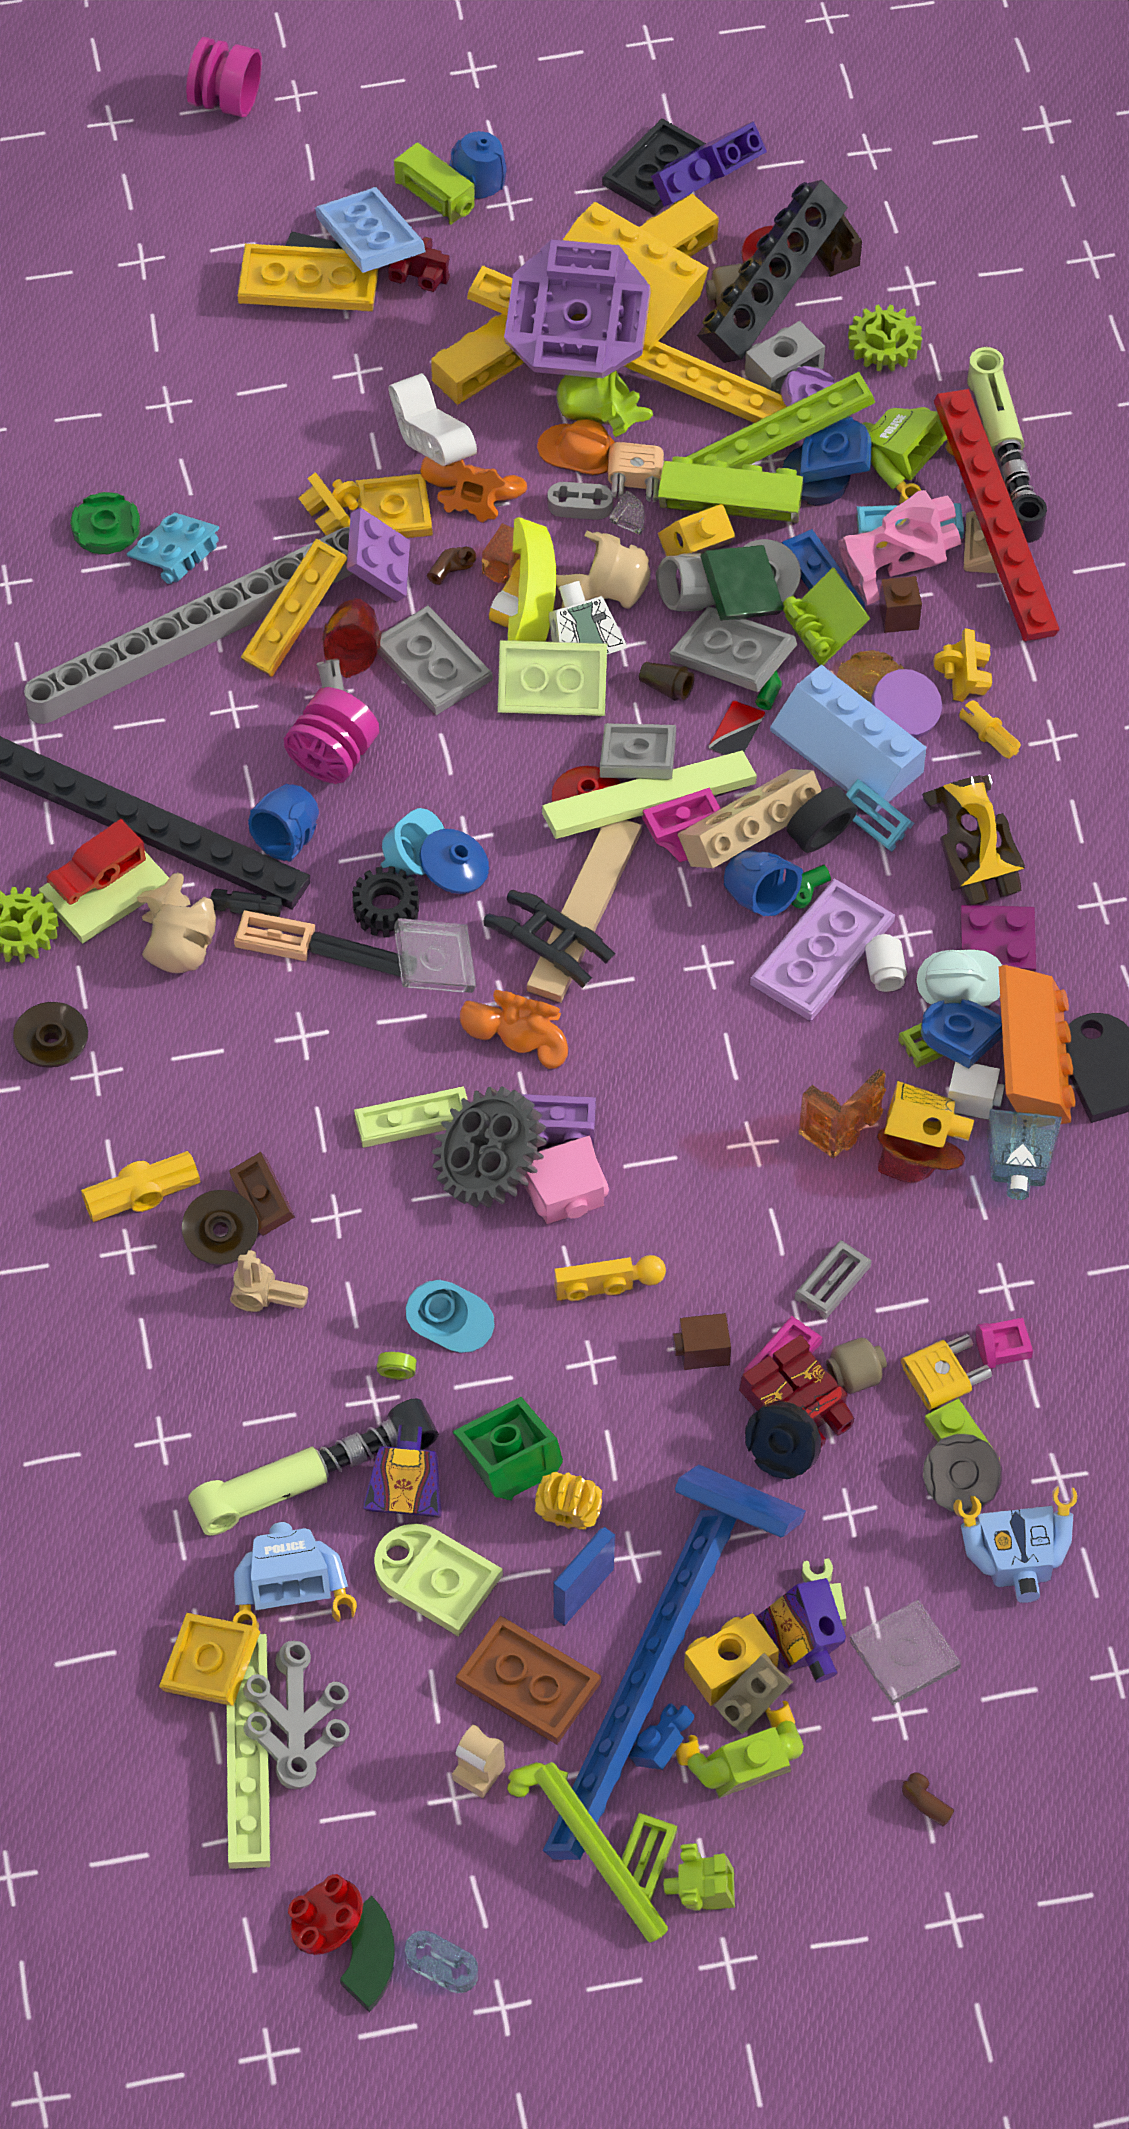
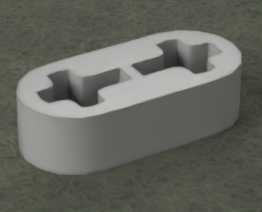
[547,482,613,520]

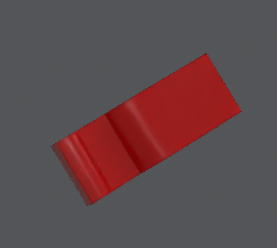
[46,819,146,905]

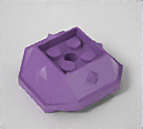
[504,239,651,378]

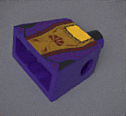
[363,1425,442,1518]
[756,1578,846,1683]

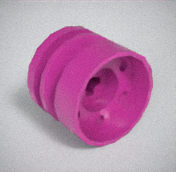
[186,37,262,117]
[284,687,379,784]

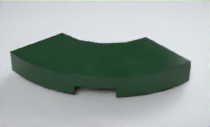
[340,1895,395,2012]

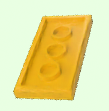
[238,243,378,311]

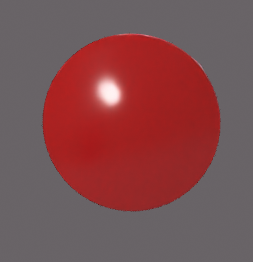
[288,1874,363,1955]

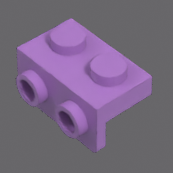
[521,1094,596,1145]

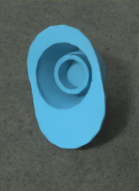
[380,808,445,876]
[405,1280,495,1353]

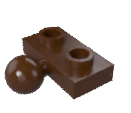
[220,1152,295,1236]

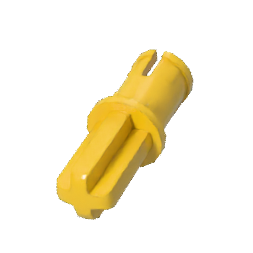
[959,700,1021,759]

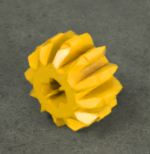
[535,1472,602,1530]

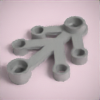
[243,1641,350,1789]

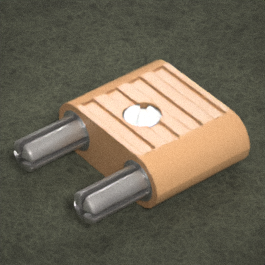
[608,442,664,502]

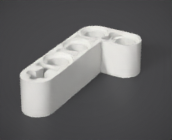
[389,373,477,466]

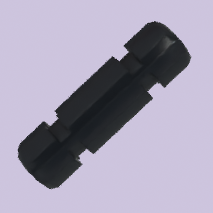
[210,888,282,917]

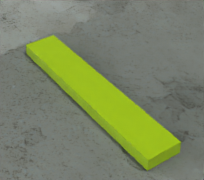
[687,372,875,469]

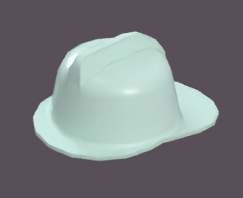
[916,950,1002,1007]

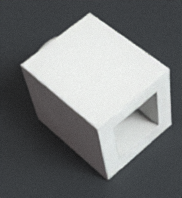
[948,1062,1005,1120]

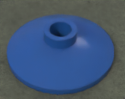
[419,829,489,894]

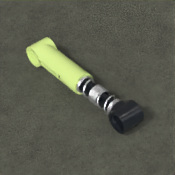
[967,347,1047,543]
[188,1398,439,1536]

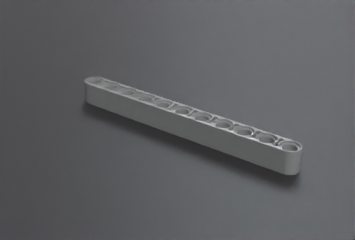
[24,527,353,724]

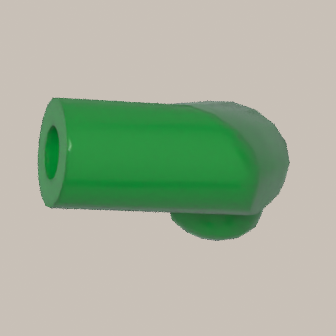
[755,670,782,710]

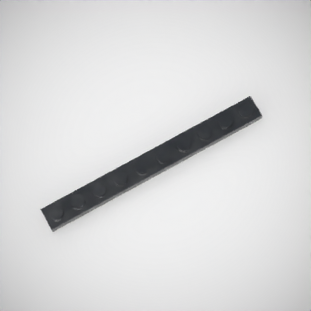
[0,736,311,910]

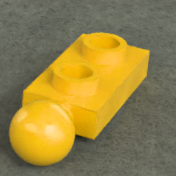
[554,1255,666,1301]

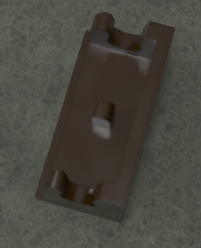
[805,214,862,277]

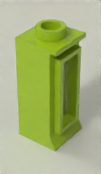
[394,142,475,225]

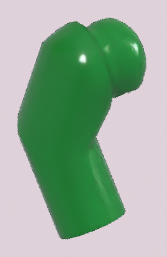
[791,864,831,908]

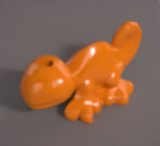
[420,456,527,523]
[460,989,568,1069]

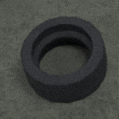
[786,786,857,853]

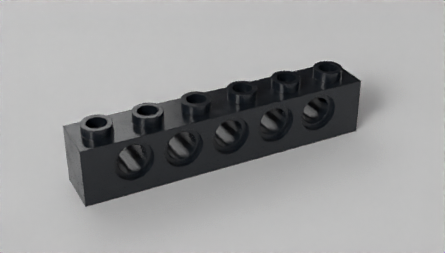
[697,180,848,363]

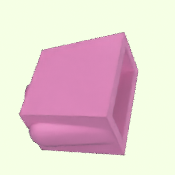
[524,1135,609,1224]

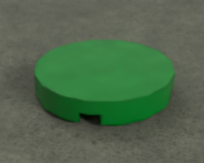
[70,492,141,555]

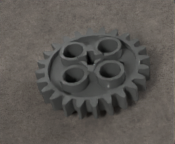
[432,1086,547,1208]

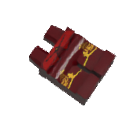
[739,1334,855,1448]

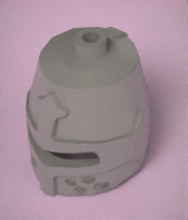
[656,553,715,611]

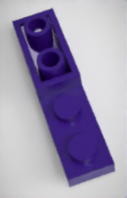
[651,121,767,207]

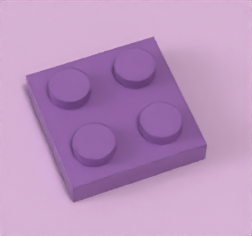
[347,507,410,602]

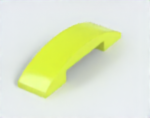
[508,517,556,642]

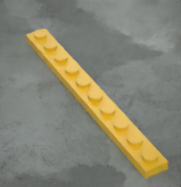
[467,265,787,423]

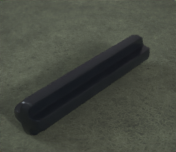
[309,932,416,979]

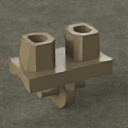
[714,1653,793,1734]

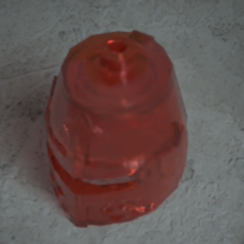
[322,598,383,678]

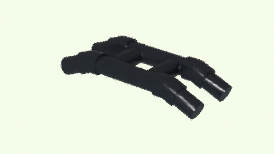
[483,890,616,988]

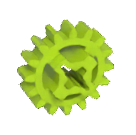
[848,304,922,371]
[0,887,59,963]

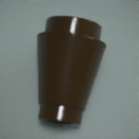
[639,661,695,701]

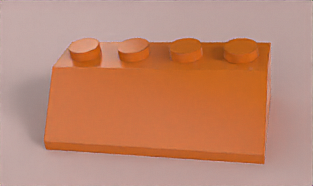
[998,965,1075,1131]

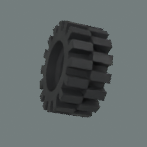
[352,866,419,937]

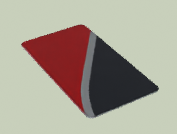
[709,701,765,755]

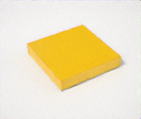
[356,474,433,538]
[159,1613,260,1706]

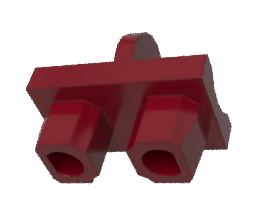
[388,237,450,292]

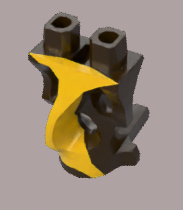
[922,775,1025,905]

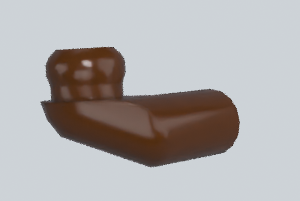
[427,546,476,585]
[902,1772,954,1827]

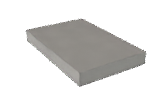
[372,605,493,715]
[669,606,797,692]

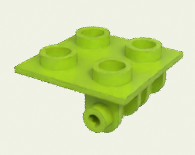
[783,567,870,665]

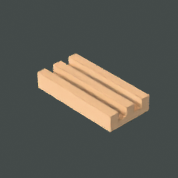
[234,910,315,961]

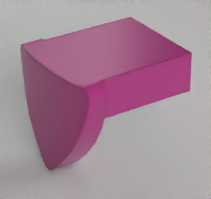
[976,1318,1033,1369]

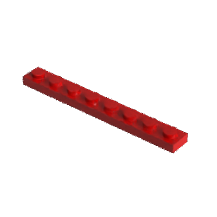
[934,389,1060,641]

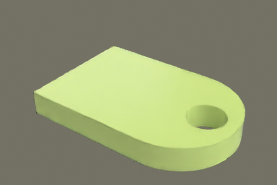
[374,1524,503,1637]

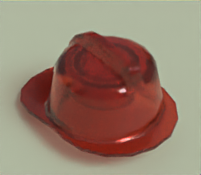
[877,1128,965,1183]

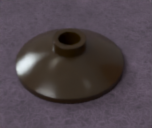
[13,1002,88,1068]
[182,1190,258,1265]

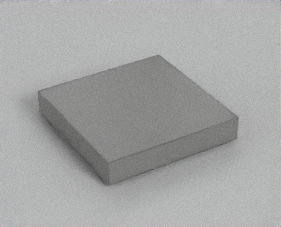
[600,723,676,779]

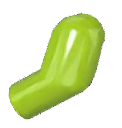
[507,1762,568,1798]

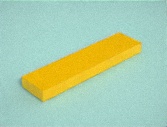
[241,539,348,677]

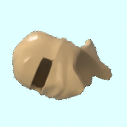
[556,530,650,609]
[137,873,216,974]

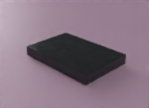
[602,118,706,216]

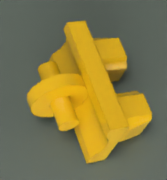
[298,472,360,536]
[933,628,992,702]

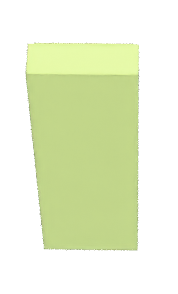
[354,1086,468,1148]

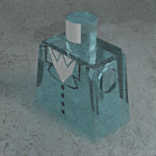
[987,1109,1062,1200]

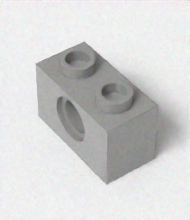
[745,321,825,394]

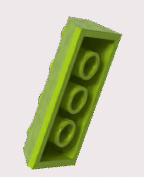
[658,457,803,523]

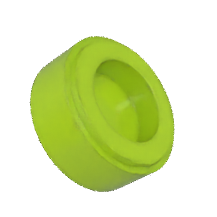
[376,1352,417,1380]

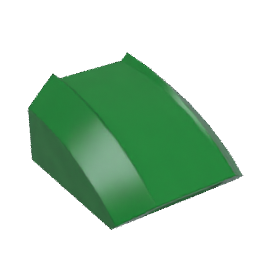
[452,1397,563,1501]

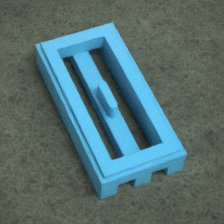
[846,779,915,852]

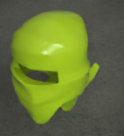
[556,371,653,437]

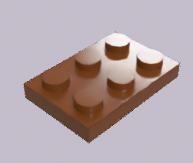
[456,1615,601,1745]

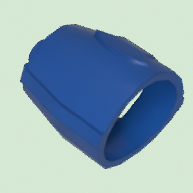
[449,131,507,199]
[248,784,319,862]
[723,850,803,916]

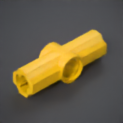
[81,1151,200,1222]

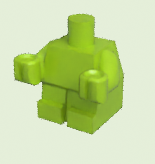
[664,1843,735,1911]

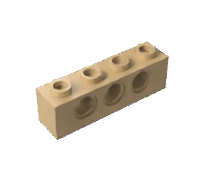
[678,769,822,868]

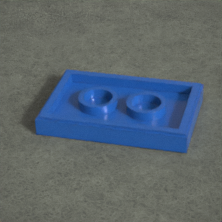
[674,1464,806,1538]

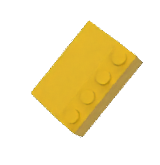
[563,201,708,351]

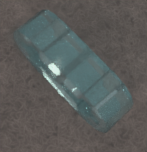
[405,1931,478,1993]

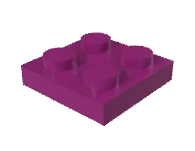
[960,905,1036,972]

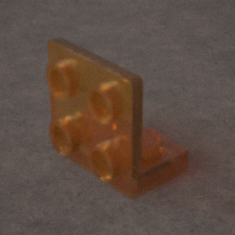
[799,1068,886,1159]

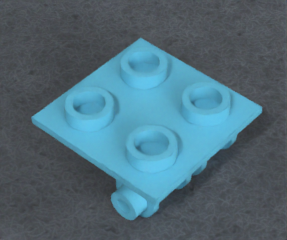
[127,512,220,584]

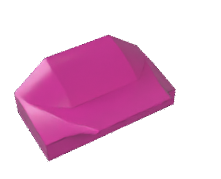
[643,787,721,862]

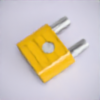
[901,1334,992,1410]

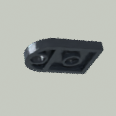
[1066,1013,1129,1123]

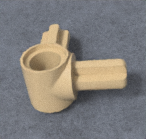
[230,1250,308,1312]

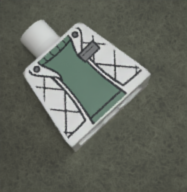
[549,581,627,654]

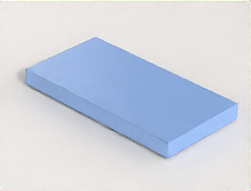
[315,187,425,273]

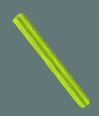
[534,1762,668,1943]

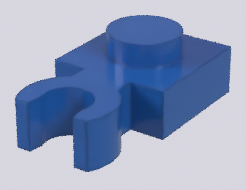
[628,1703,695,1770]

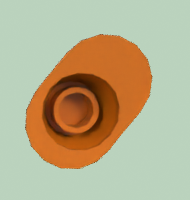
[537,419,615,475]

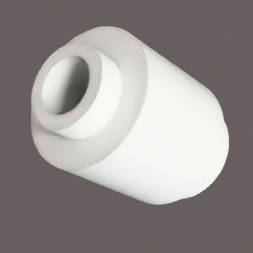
[865,934,907,992]

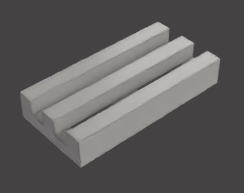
[795,1240,872,1320]

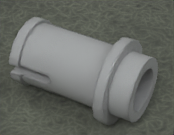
[316,659,348,693]

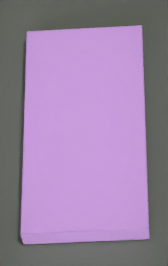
[750,878,895,1022]

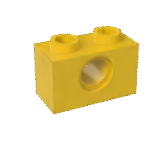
[684,1612,779,1706]

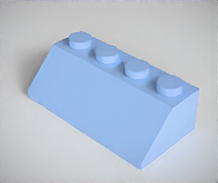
[770,665,927,812]

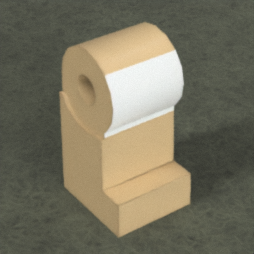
[452,1725,505,1798]

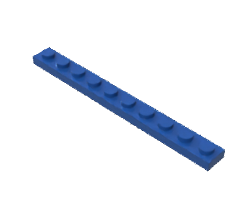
[543,1509,737,1860]

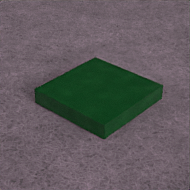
[700,545,784,621]

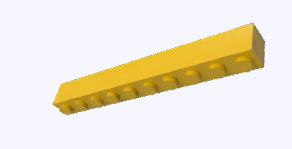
[431,193,719,405]

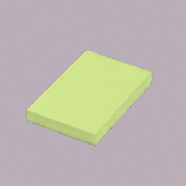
[498,640,607,716]
[39,852,169,944]

